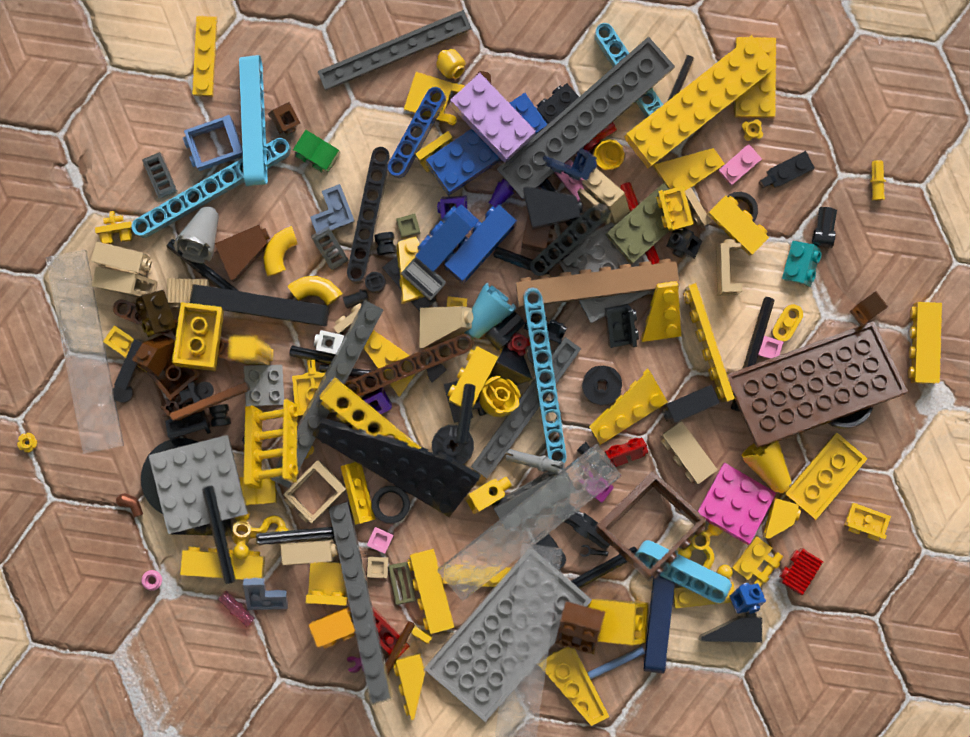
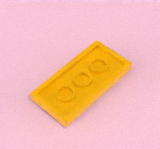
[735,37,776,118]
[784,432,868,520]

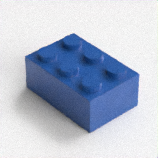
[415,204,479,272]

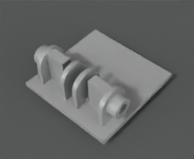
[244,365,284,406]

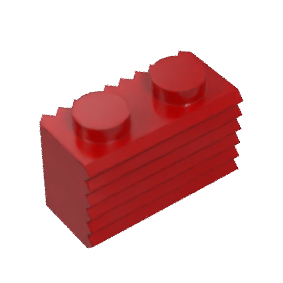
[779,548,824,596]

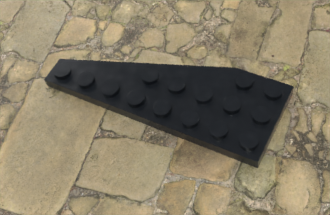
[312,418,481,517]

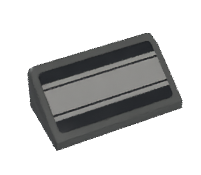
[400,257,446,301]

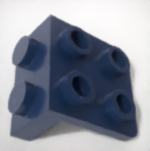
[543,148,597,181]

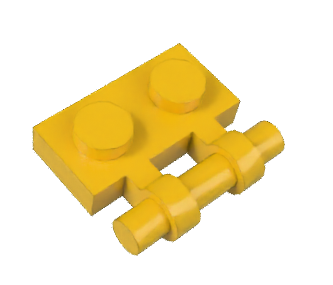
[731,536,783,587]

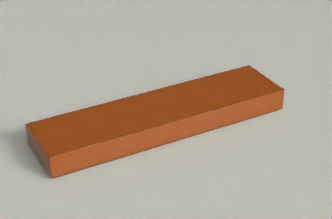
[170,382,250,421]

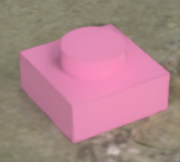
[758,336,783,359]
[367,527,394,554]

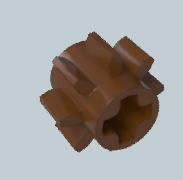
[160,397,183,419]

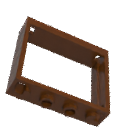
[596,471,706,581]

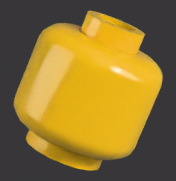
[436,49,466,79]

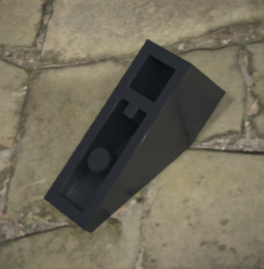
[699,612,762,642]

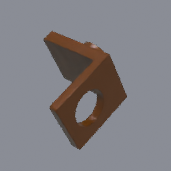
[850,291,888,327]

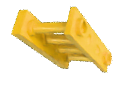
[244,399,299,489]

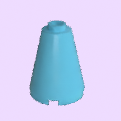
[464,283,516,339]

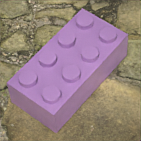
[450,73,536,163]

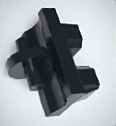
[179,381,214,404]

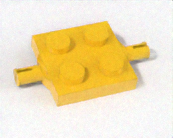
[292,360,336,416]

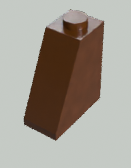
[215,225,270,282]

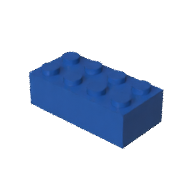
[445,205,517,285]

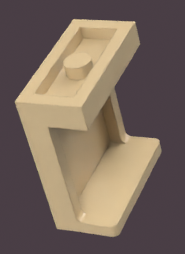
[716,240,743,296]

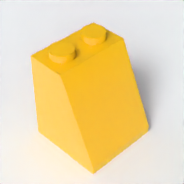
[587,599,649,645]

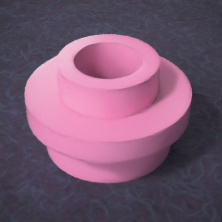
[142,570,162,591]

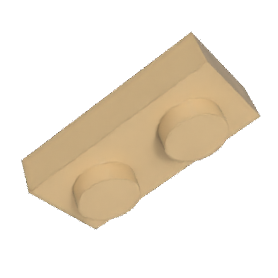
[685,188,711,228]
[333,303,361,335]

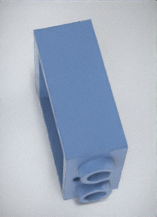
[183,115,243,171]

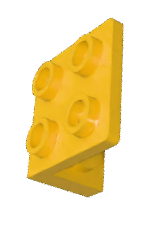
[306,562,348,605]

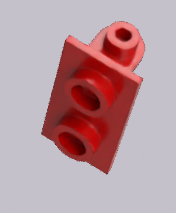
[605,437,648,467]

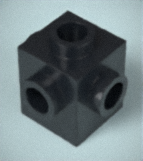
[666,228,703,259]

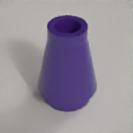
[489,178,514,208]

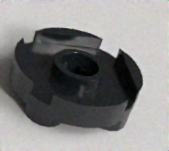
[582,365,622,406]

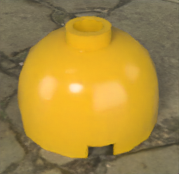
[479,376,520,417]

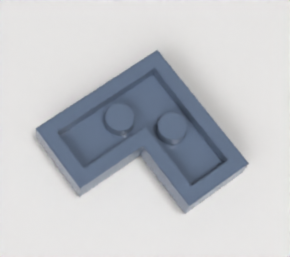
[310,184,355,233]
[243,578,288,610]

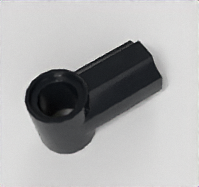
[812,207,837,248]
[485,311,525,351]

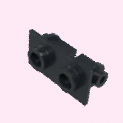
[523,312,567,344]

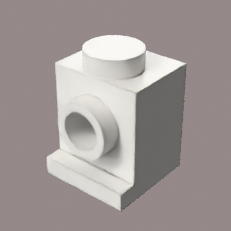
[314,330,345,354]

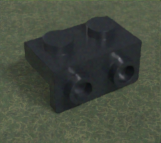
[537,83,579,123]
[604,304,639,348]

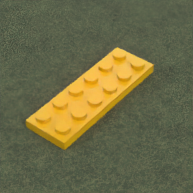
[683,283,735,402]

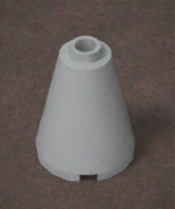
[174,206,219,263]

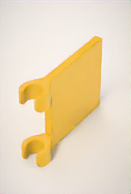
[404,72,465,126]

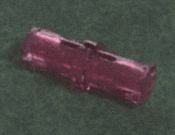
[217,590,255,627]

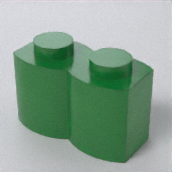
[293,129,341,173]

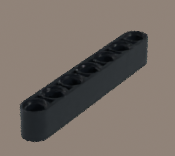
[347,147,390,284]
[189,284,330,326]

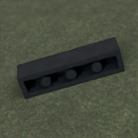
[114,339,144,390]

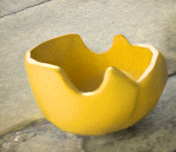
[594,140,625,170]

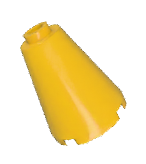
[741,441,792,493]

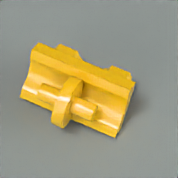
[95,211,133,245]

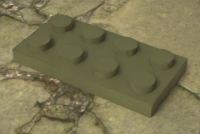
[605,183,669,264]

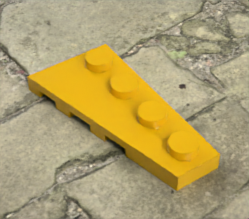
[589,368,668,445]

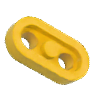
[772,304,803,342]

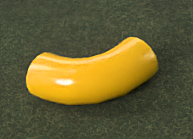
[263,226,298,277]
[287,276,343,306]

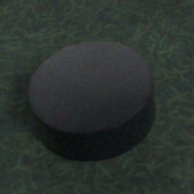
[112,385,134,403]

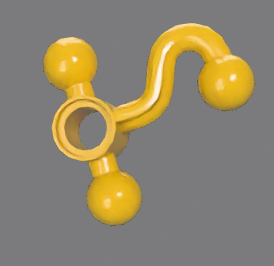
[232,510,289,560]
[677,523,733,579]

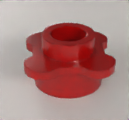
[508,333,530,356]

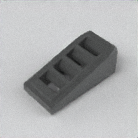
[142,152,177,198]
[311,226,349,270]

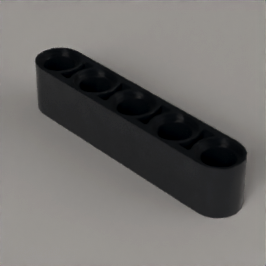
[530,203,610,276]

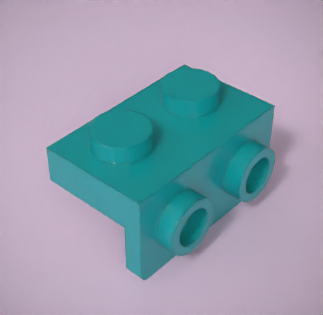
[782,240,821,287]

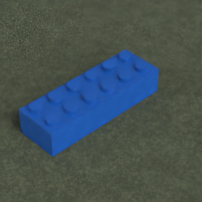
[426,93,548,196]

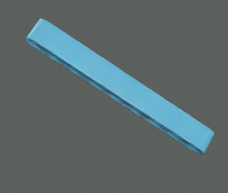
[132,138,291,238]
[523,287,567,463]

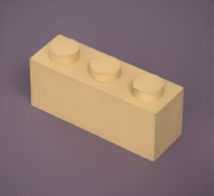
[660,421,717,484]

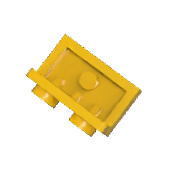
[656,186,694,231]
[844,503,891,542]

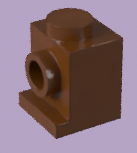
[268,102,300,135]

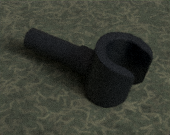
[580,545,608,557]

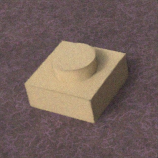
[367,557,389,578]

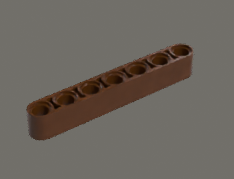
[113,299,239,363]
[344,334,474,396]

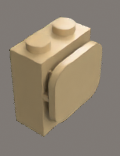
[577,168,630,225]

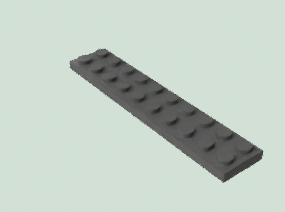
[497,37,675,200]

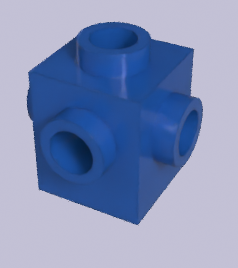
[729,583,766,614]

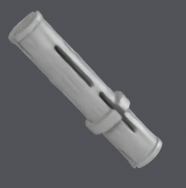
[506,449,564,474]

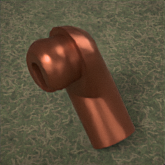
[116,493,143,518]

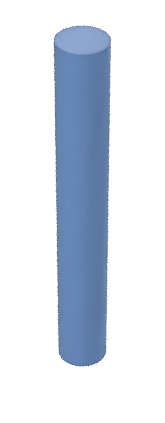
[587,646,645,679]

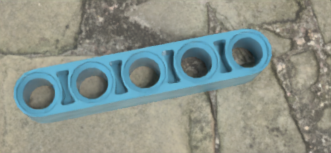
[635,540,732,603]

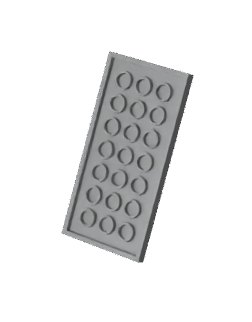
[424,546,592,722]

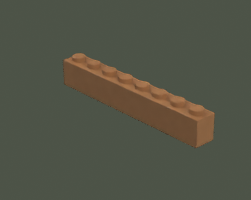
[516,259,680,308]

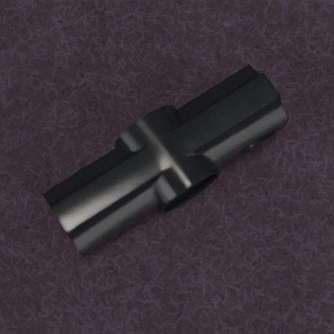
[556,502,613,551]

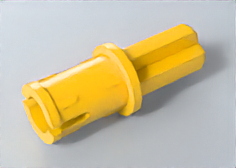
[870,160,886,201]

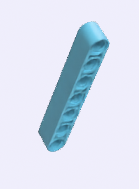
[594,23,663,118]
[239,55,268,186]

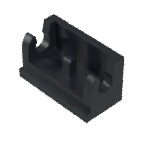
[165,410,211,445]

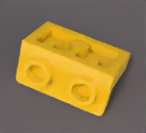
[415,131,453,173]

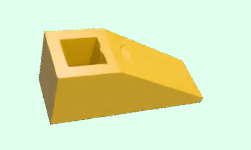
[394,653,425,720]

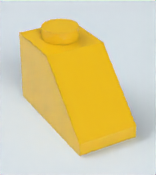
[762,498,801,538]

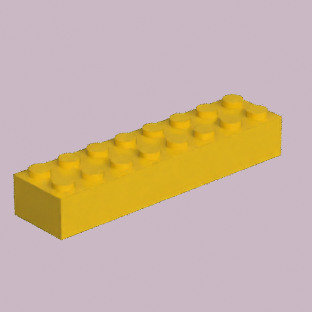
[623,35,776,168]

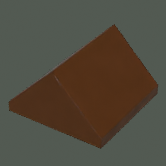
[147,352,202,401]

